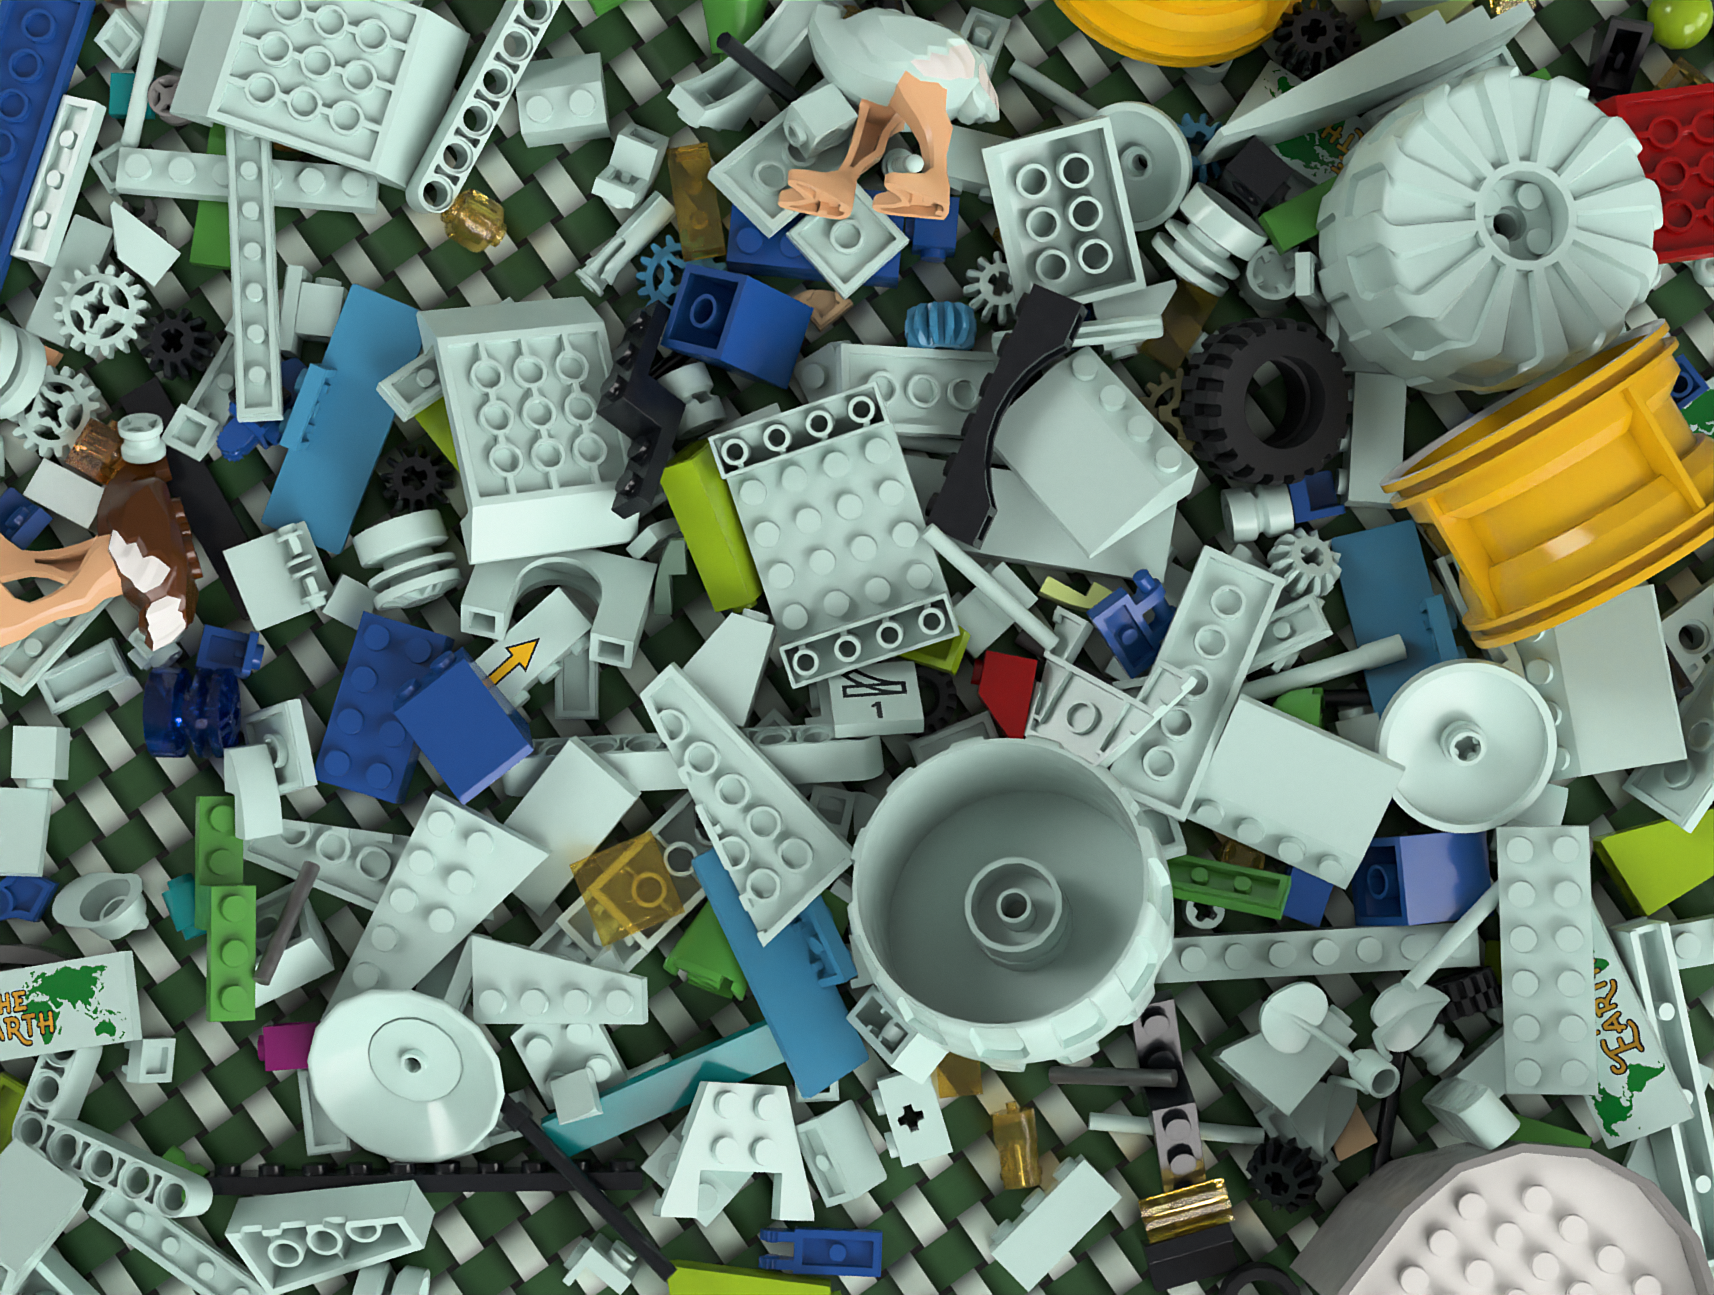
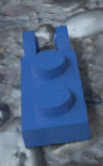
[758,1226,883,1277]

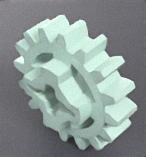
[53,264,151,359]
[7,365,106,460]

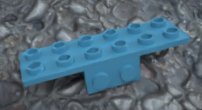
[261,284,423,554]
[1330,520,1467,720]
[691,847,869,1099]

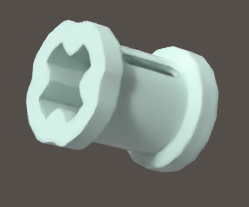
[1180,900,1225,929]

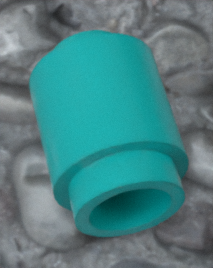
[162,873,207,941]

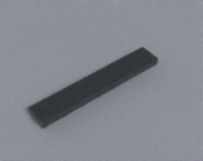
[119,377,251,621]

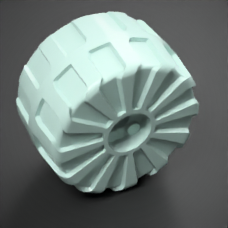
[1316,66,1663,395]
[847,735,1174,1072]

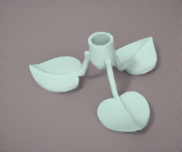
[1259,981,1450,1158]

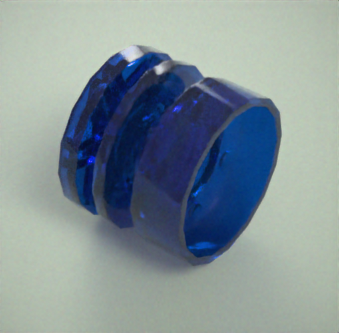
[143,667,242,758]

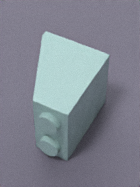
[682,608,777,728]
[1210,1004,1357,1117]
[0,1137,88,1295]

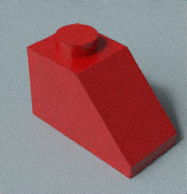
[970,650,1038,739]

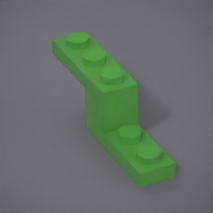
[195,796,256,1022]

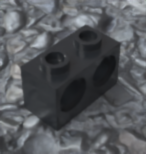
[1215,136,1294,221]

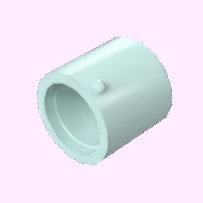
[1239,245,1295,311]

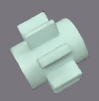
[127,628,183,672]

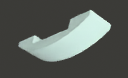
[161,310,280,462]

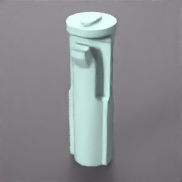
[575,190,677,297]

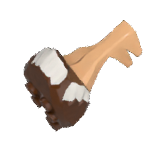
[0,455,203,651]

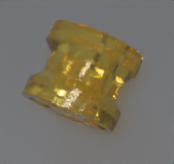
[1217,838,1265,870]

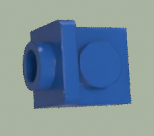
[0,487,53,550]

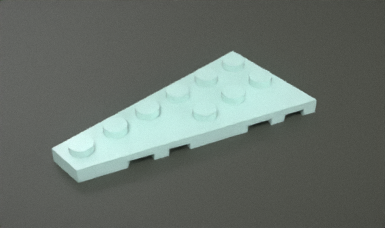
[320,790,553,1021]

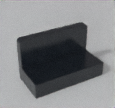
[1140,1216,1238,1292]

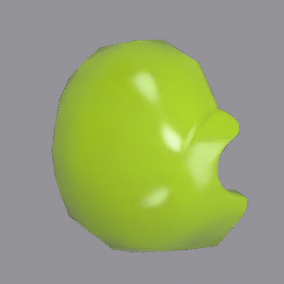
[1647,0,1714,50]

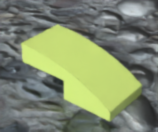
[1037,576,1113,612]

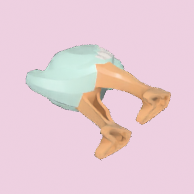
[777,4,1000,220]

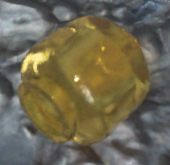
[440,188,507,253]

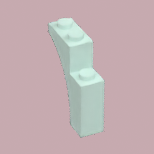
[667,0,847,131]

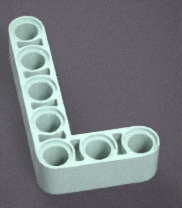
[1422,1025,1521,1150]
[12,1045,213,1218]

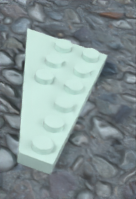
[639,662,853,947]

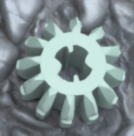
[963,251,1018,326]
[1266,527,1342,601]

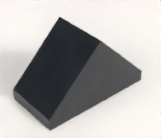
[1585,15,1654,99]

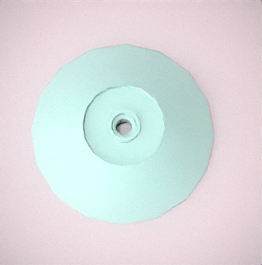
[307,989,505,1163]

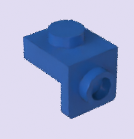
[194,624,264,680]

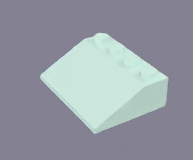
[981,115,1147,304]
[993,346,1199,559]
[1515,584,1688,781]
[1187,693,1406,890]

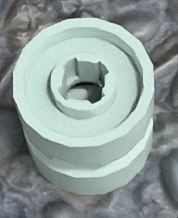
[656,362,728,440]
[1221,484,1294,545]

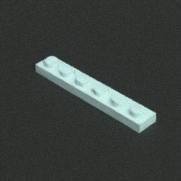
[115,147,380,214]

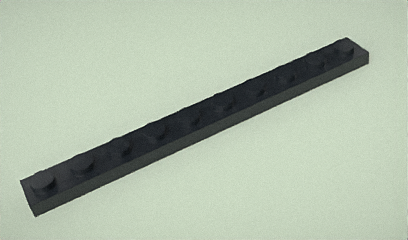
[202,1158,646,1195]

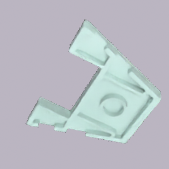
[1024,606,1198,769]
[510,944,672,1110]
[653,1081,814,1221]

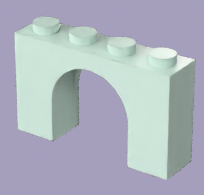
[461,549,658,669]

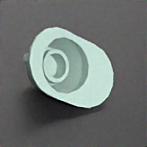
[52,872,149,940]

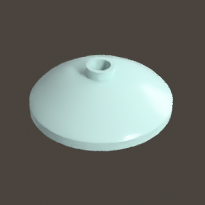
[1089,101,1193,231]

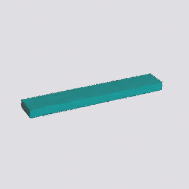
[541,1019,785,1157]

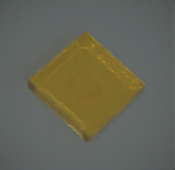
[569,831,685,947]

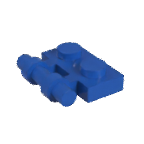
[1086,569,1177,679]

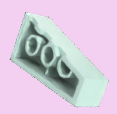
[225,1180,435,1295]

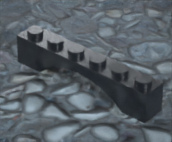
[925,284,1088,550]

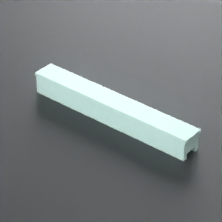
[1606,916,1714,1267]

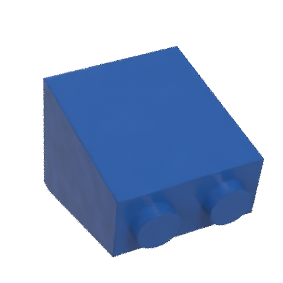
[660,263,814,390]
[393,646,534,805]
[1351,831,1494,926]

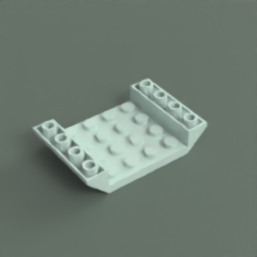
[169,0,470,191]
[416,296,639,565]
[708,381,960,689]

